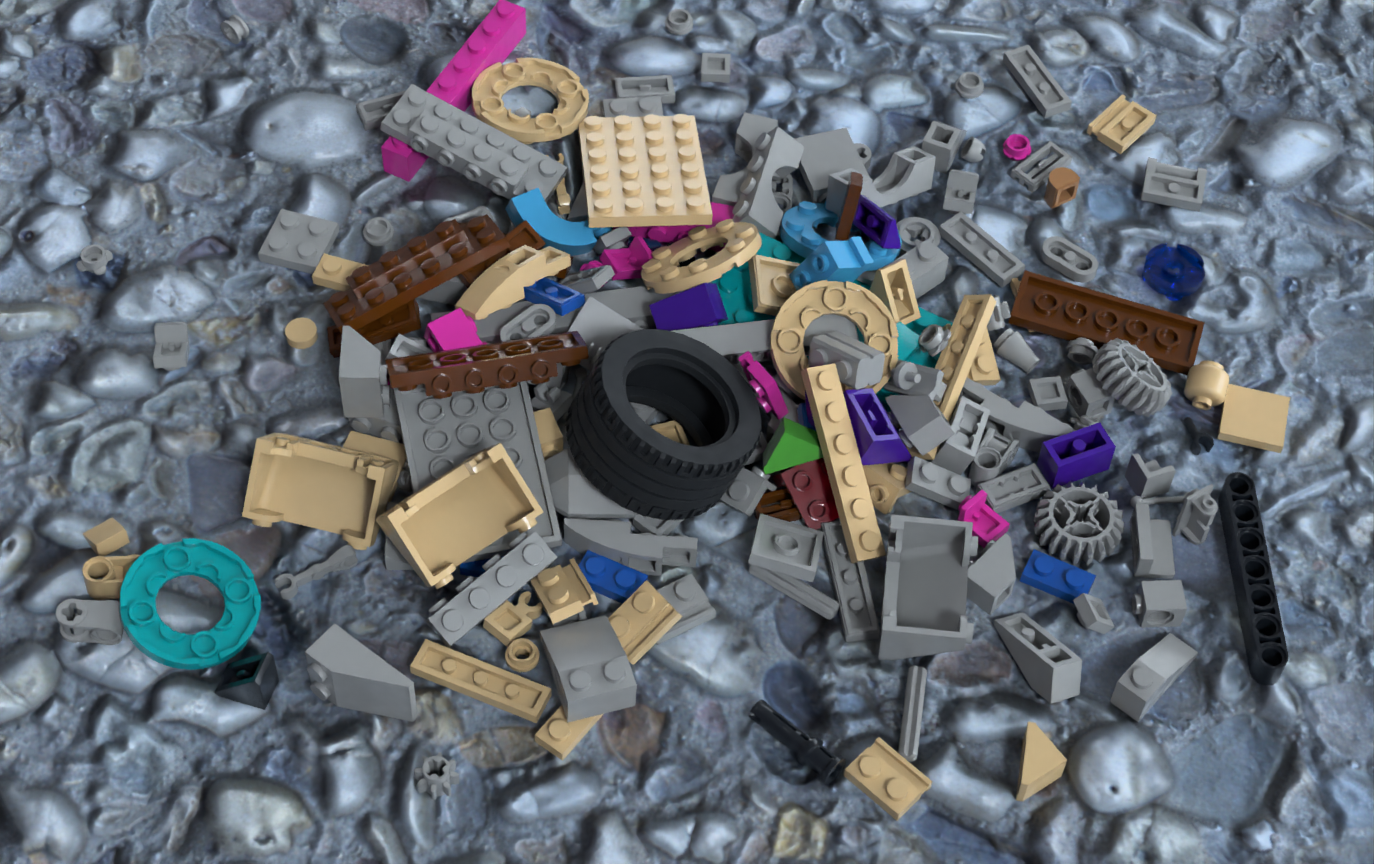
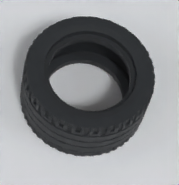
[565,329,762,520]

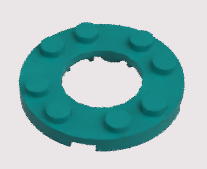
[119,538,261,670]

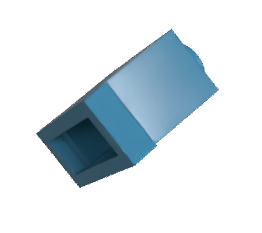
[789,236,874,290]

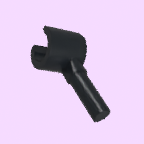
[1183,417,1214,455]

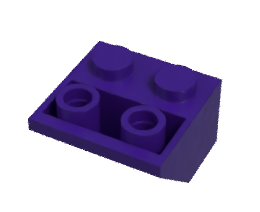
[843,388,912,466]

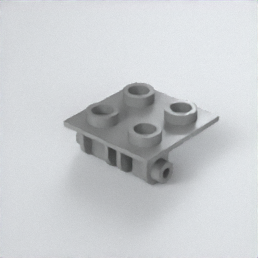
[568,296,643,371]

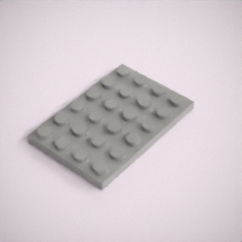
[393,381,562,563]

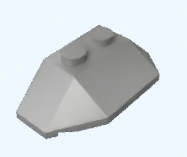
[544,448,638,518]

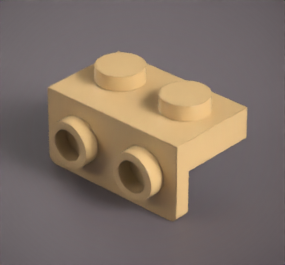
[863,463,912,514]

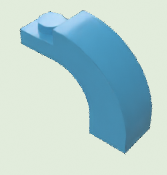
[505,188,614,256]

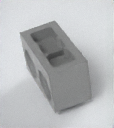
[930,396,991,475]

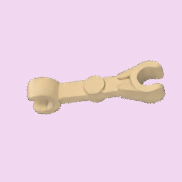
[546,153,571,215]

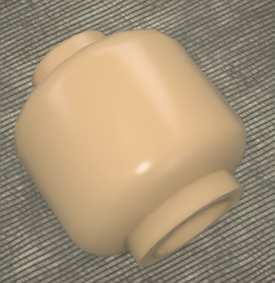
[1184,361,1229,410]

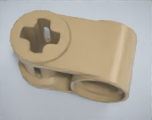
[82,554,140,600]

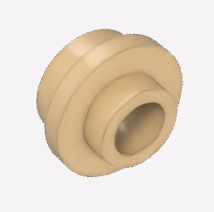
[505,638,540,672]

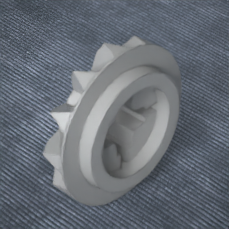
[897,217,941,254]

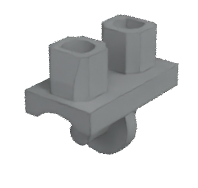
[884,360,947,402]

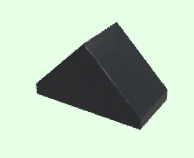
[214,652,279,710]

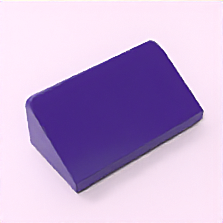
[852,195,901,249]

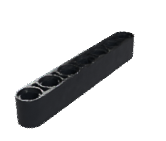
[1218,472,1288,686]

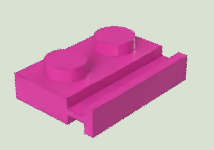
[738,351,789,420]

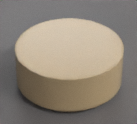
[285,318,318,349]

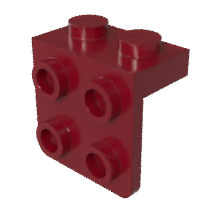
[771,458,839,530]

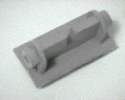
[1172,484,1218,545]

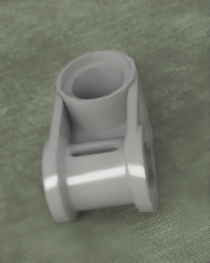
[968,427,1021,488]
[56,598,124,645]

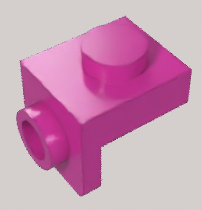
[599,236,653,280]
[958,490,1010,548]

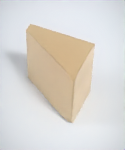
[83,517,130,557]

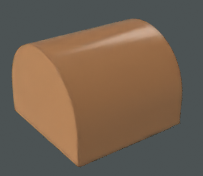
[1044,167,1080,209]

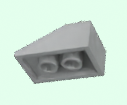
[540,615,637,723]
[305,623,418,722]

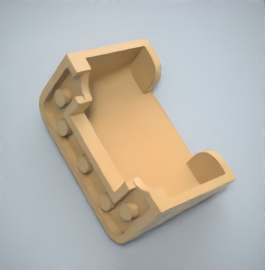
[242,433,399,550]
[376,443,543,589]

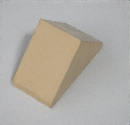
[869,259,921,325]
[1016,722,1067,801]

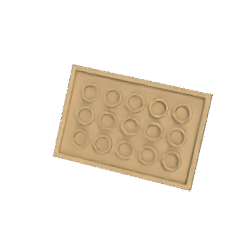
[578,114,713,228]

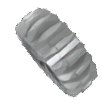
[1092,338,1172,417]
[1033,481,1124,566]

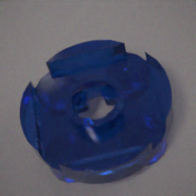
[1142,243,1205,301]

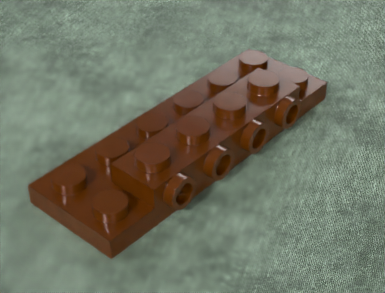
[323,214,510,335]
[385,331,589,399]

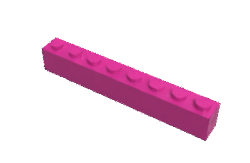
[381,0,526,182]

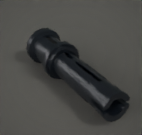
[749,700,846,785]

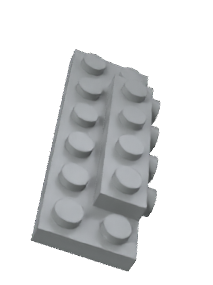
[380,84,568,202]

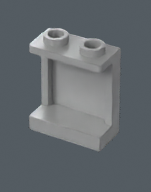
[794,128,870,203]

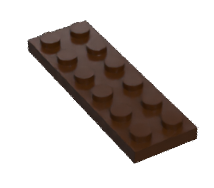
[1008,270,1205,375]

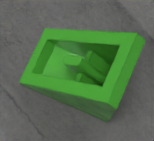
[763,417,823,475]

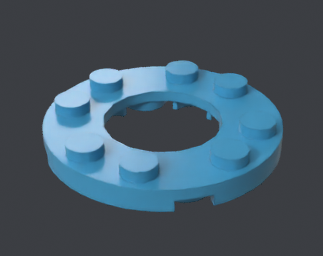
[779,201,902,271]

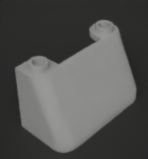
[878,514,978,661]

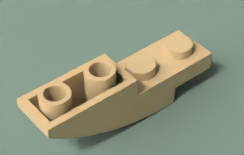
[455,245,571,320]

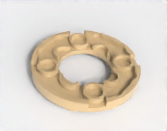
[471,58,589,144]
[641,219,762,294]
[770,280,899,400]

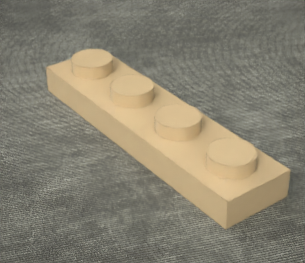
[410,639,552,723]

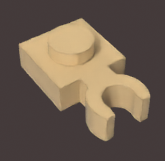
[483,591,543,647]

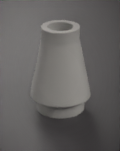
[993,328,1040,374]

